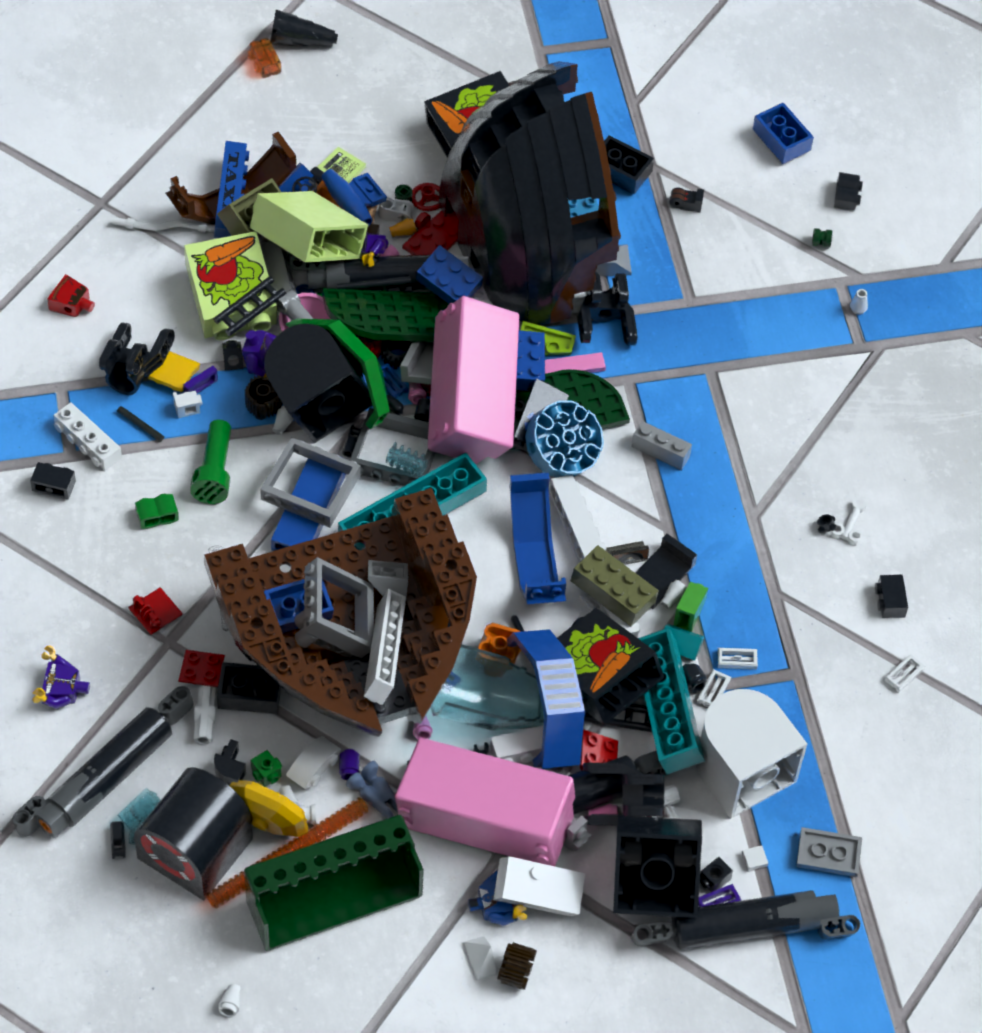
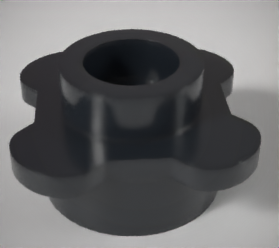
[817,514,837,533]

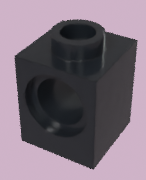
[700,857,733,892]

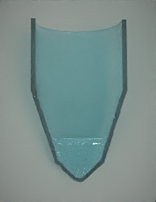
[431,645,544,731]

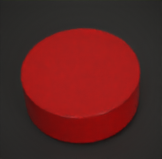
[414,212,431,230]

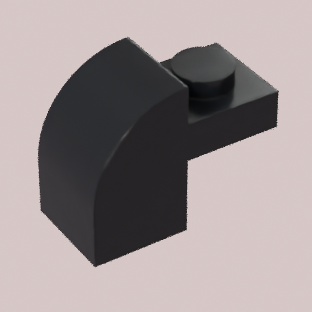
[214,739,246,785]

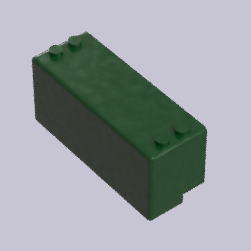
[244,815,424,951]

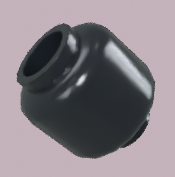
[683,663,707,693]

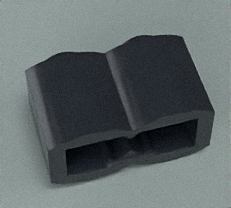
[834,172,863,211]

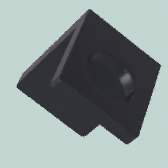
[222,340,243,370]

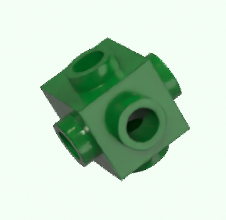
[250,750,282,787]

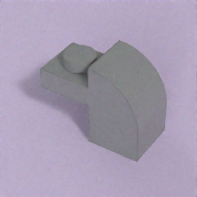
[563,815,592,851]

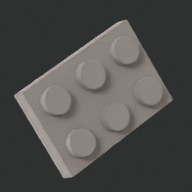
[796,827,862,877]

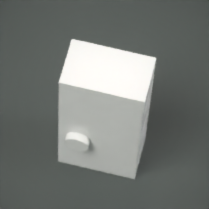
[493,856,586,916]

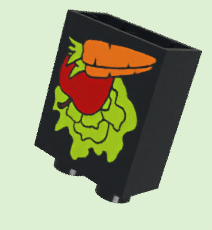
[424,71,513,158]
[557,608,665,726]

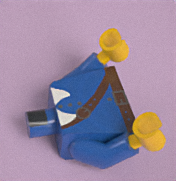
[468,870,527,926]

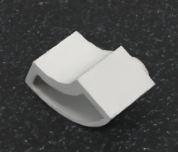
[286,736,341,789]

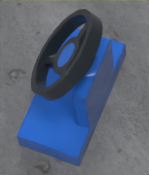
[279,162,317,193]

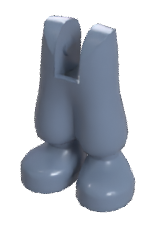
[346,761,398,819]

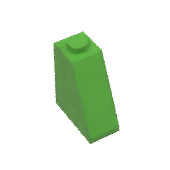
[673,582,708,632]

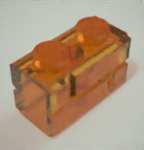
[247,38,281,79]

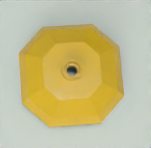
[229,780,308,837]

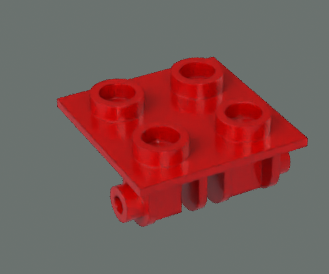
[128,587,183,635]
[178,650,225,687]
[579,729,618,771]

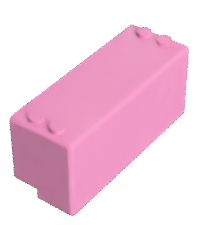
[428,296,519,464]
[395,738,575,866]

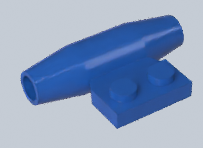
[322,169,387,226]

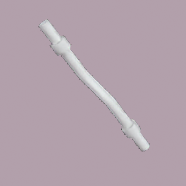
[112,217,215,233]

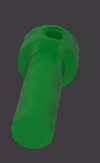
[190,420,231,504]

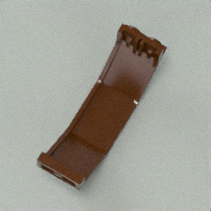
[165,131,297,225]

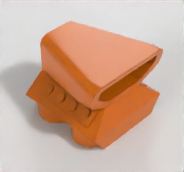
[475,623,522,677]

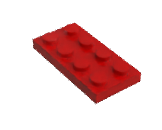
[402,210,458,255]

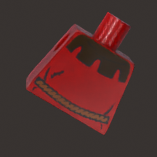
[47,274,95,317]

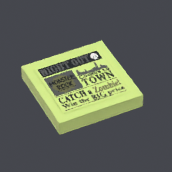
[317,147,366,183]

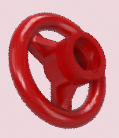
[412,183,440,212]

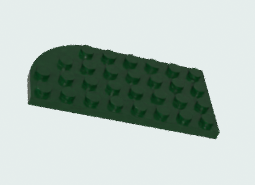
[322,289,449,342]
[510,369,630,450]

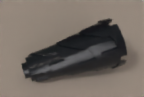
[270,10,338,47]

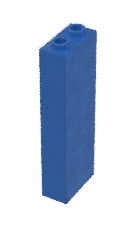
[271,458,346,551]

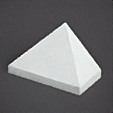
[464,936,497,980]

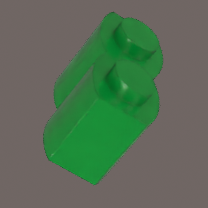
[135,494,179,529]

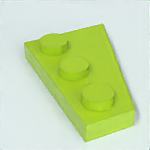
[520,321,576,356]

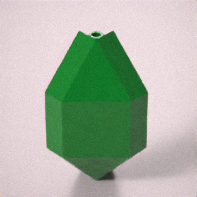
[286,318,390,430]

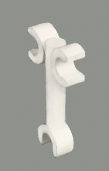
[831,498,867,546]

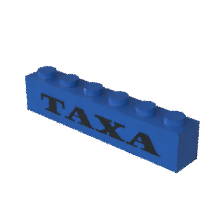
[214,141,250,238]

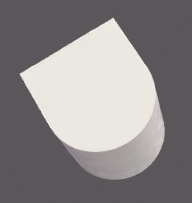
[697,689,807,819]

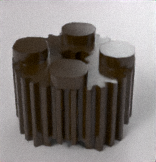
[245,375,283,420]
[497,942,537,990]

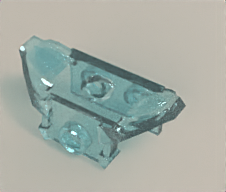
[117,788,160,845]

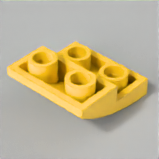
[148,351,200,392]

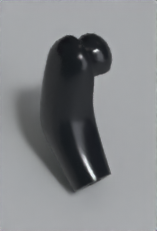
[372,395,404,415]

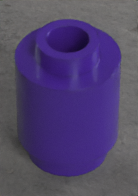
[339,749,360,780]

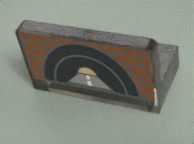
[606,541,649,565]

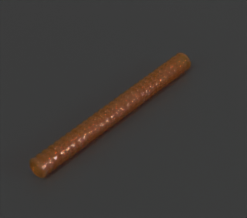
[207,797,369,909]

